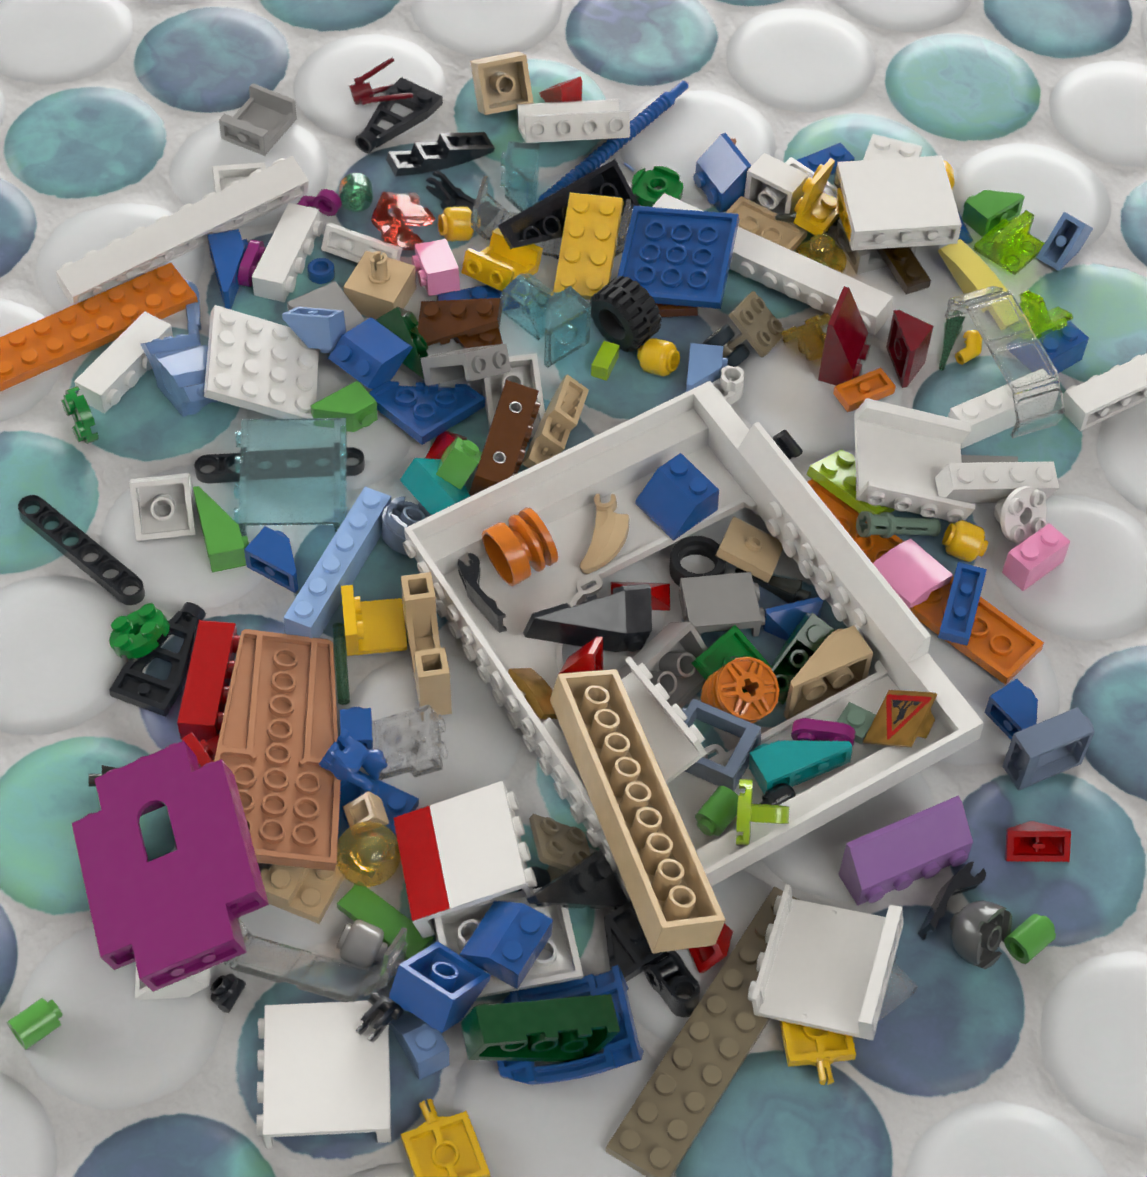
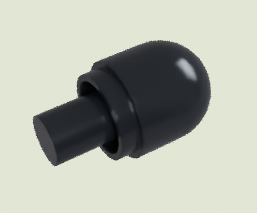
[759,783,796,805]

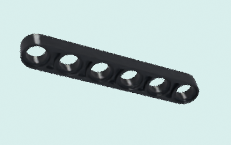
[194,447,365,484]
[18,495,145,605]

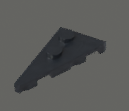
[527,850,628,910]

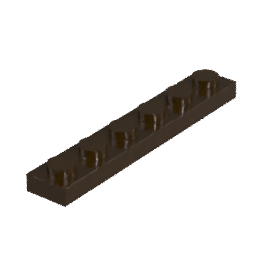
[833,177,931,294]

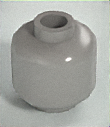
[336,919,388,969]

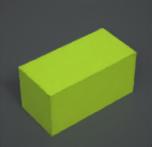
[591,341,620,381]

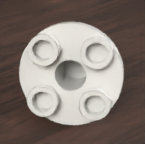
[994,486,1047,544]

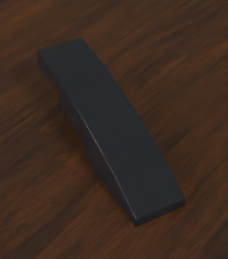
[386,132,495,176]

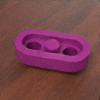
[238,239,266,287]
[791,718,855,746]

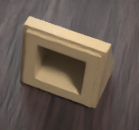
[343,791,389,835]

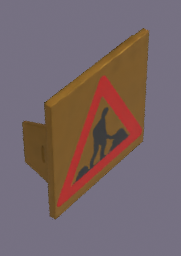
[863,690,938,747]

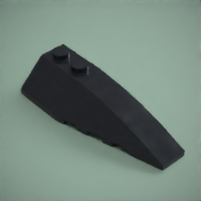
[497,159,640,249]

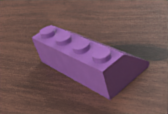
[838,796,973,906]

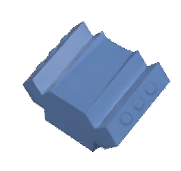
[140,334,219,417]

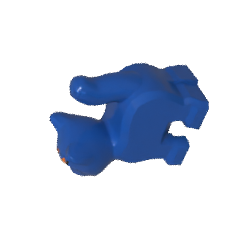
[318,729,388,792]

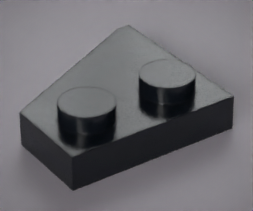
[603,900,668,982]

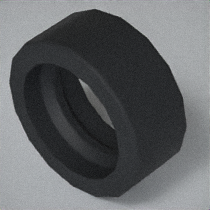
[669,536,726,587]

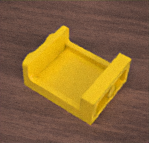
[461,228,543,294]

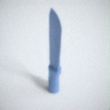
[185,280,202,343]

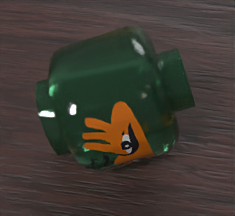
[339,173,373,212]

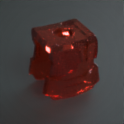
[371,192,435,250]

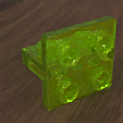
[973,210,1045,275]
[1008,290,1073,342]

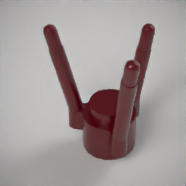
[349,57,413,105]

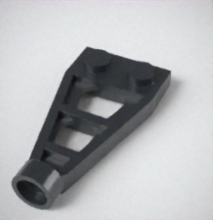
[355,77,443,153]
[109,602,206,717]

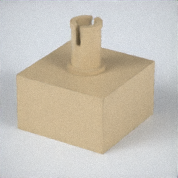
[470,51,534,115]
[343,251,416,319]

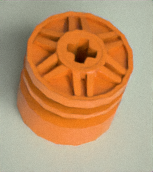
[482,507,558,587]
[700,656,780,723]

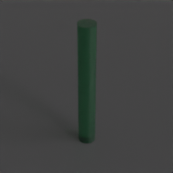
[332,623,350,705]

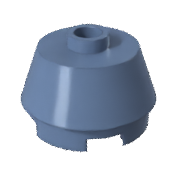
[382,496,431,555]

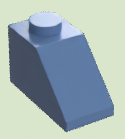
[1036,212,1094,271]
[282,307,346,353]
[686,343,728,392]
[389,1012,450,1080]

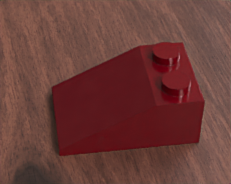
[818,286,871,386]

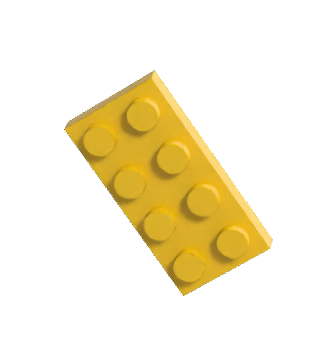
[553,193,623,300]

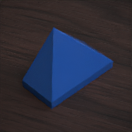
[763,597,824,641]

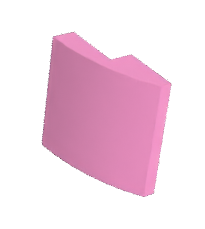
[873,539,953,608]

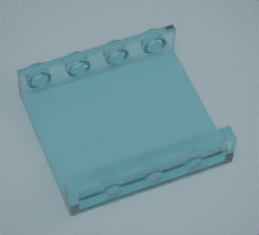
[234,418,347,536]

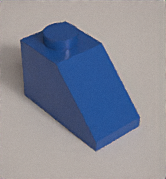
[244,526,298,593]
[984,679,1038,740]

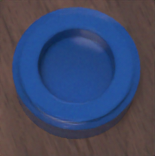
[307,258,335,284]

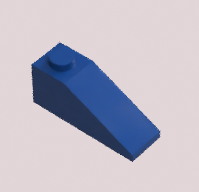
[207,229,248,310]

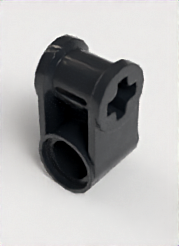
[644,951,700,1018]

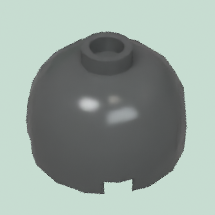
[950,900,1012,969]

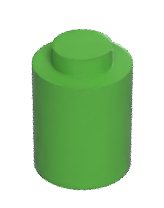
[695,786,738,836]
[1004,914,1056,964]
[7,998,63,1050]

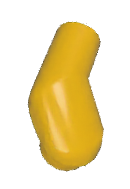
[955,330,983,365]

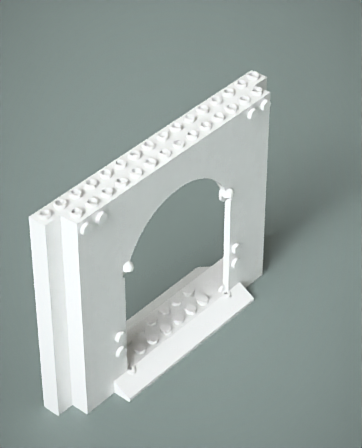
[403,381,984,898]

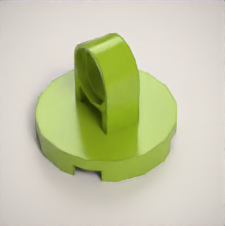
[736,779,789,845]

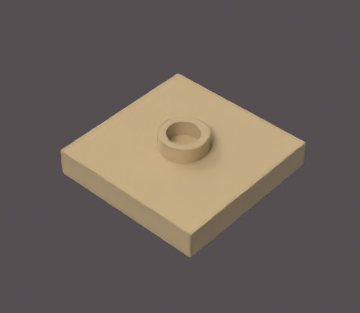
[715,516,783,583]

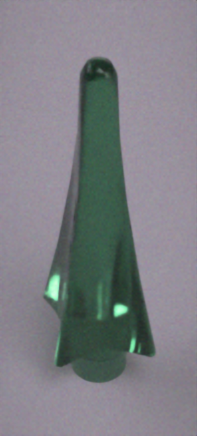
[939,308,966,371]

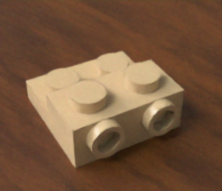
[261,861,348,924]

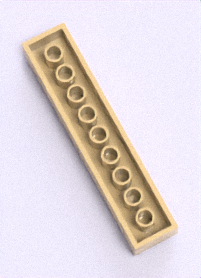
[550,669,726,953]

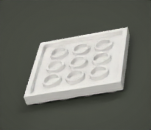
[204,305,319,427]

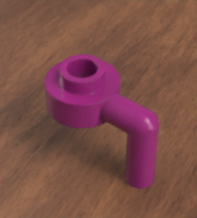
[297,189,342,216]

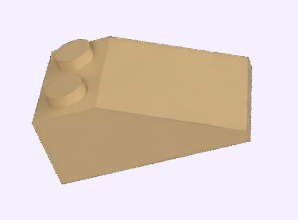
[784,625,873,720]

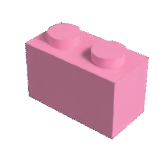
[412,239,460,296]
[1002,523,1070,591]

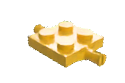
[779,1020,856,1085]
[401,1099,490,1177]

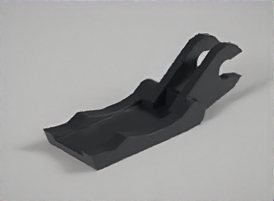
[425,171,499,229]
[457,553,507,633]
[918,861,986,940]
[356,976,405,1042]

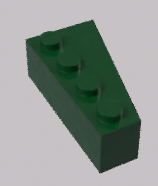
[461,994,620,1062]

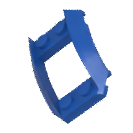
[496,965,644,1085]

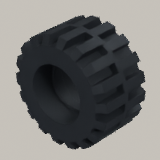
[589,276,662,352]

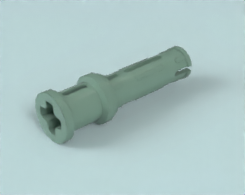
[856,511,941,538]

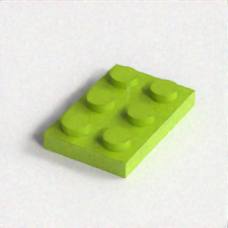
[806,449,895,515]

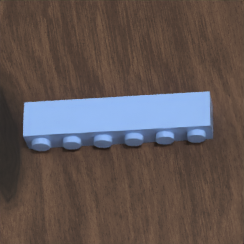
[284,487,391,638]

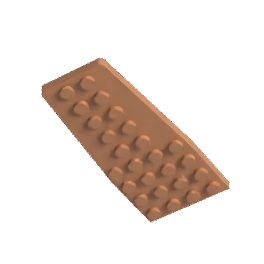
[214,629,341,871]

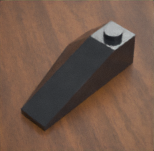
[523,584,652,652]

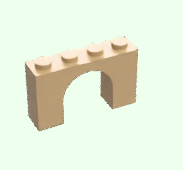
[401,572,452,718]

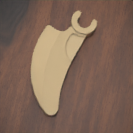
[580,494,630,574]

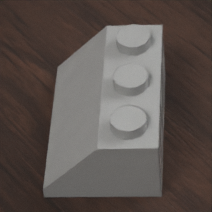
[618,622,708,709]

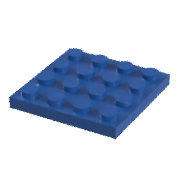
[617,206,739,309]

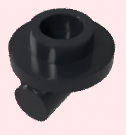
[773,430,803,460]
[211,974,246,1013]

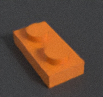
[833,368,896,412]

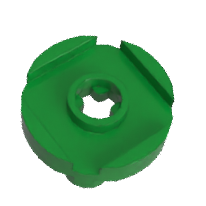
[631,166,684,207]
[61,386,99,444]
[109,603,170,659]

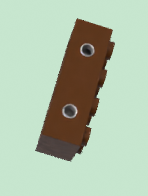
[469,380,541,496]

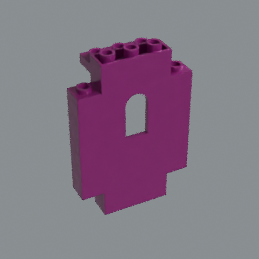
[72,740,269,992]

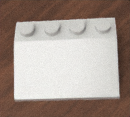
[432,887,583,998]

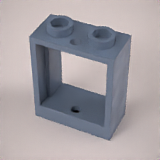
[681,698,761,791]
[1002,707,1095,790]

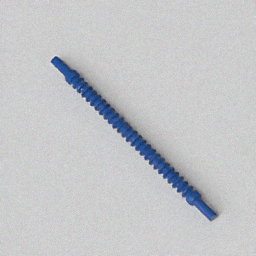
[536,80,689,203]

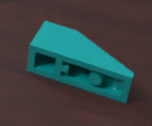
[749,740,853,794]

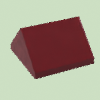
[886,310,934,388]

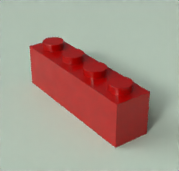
[177,620,240,741]

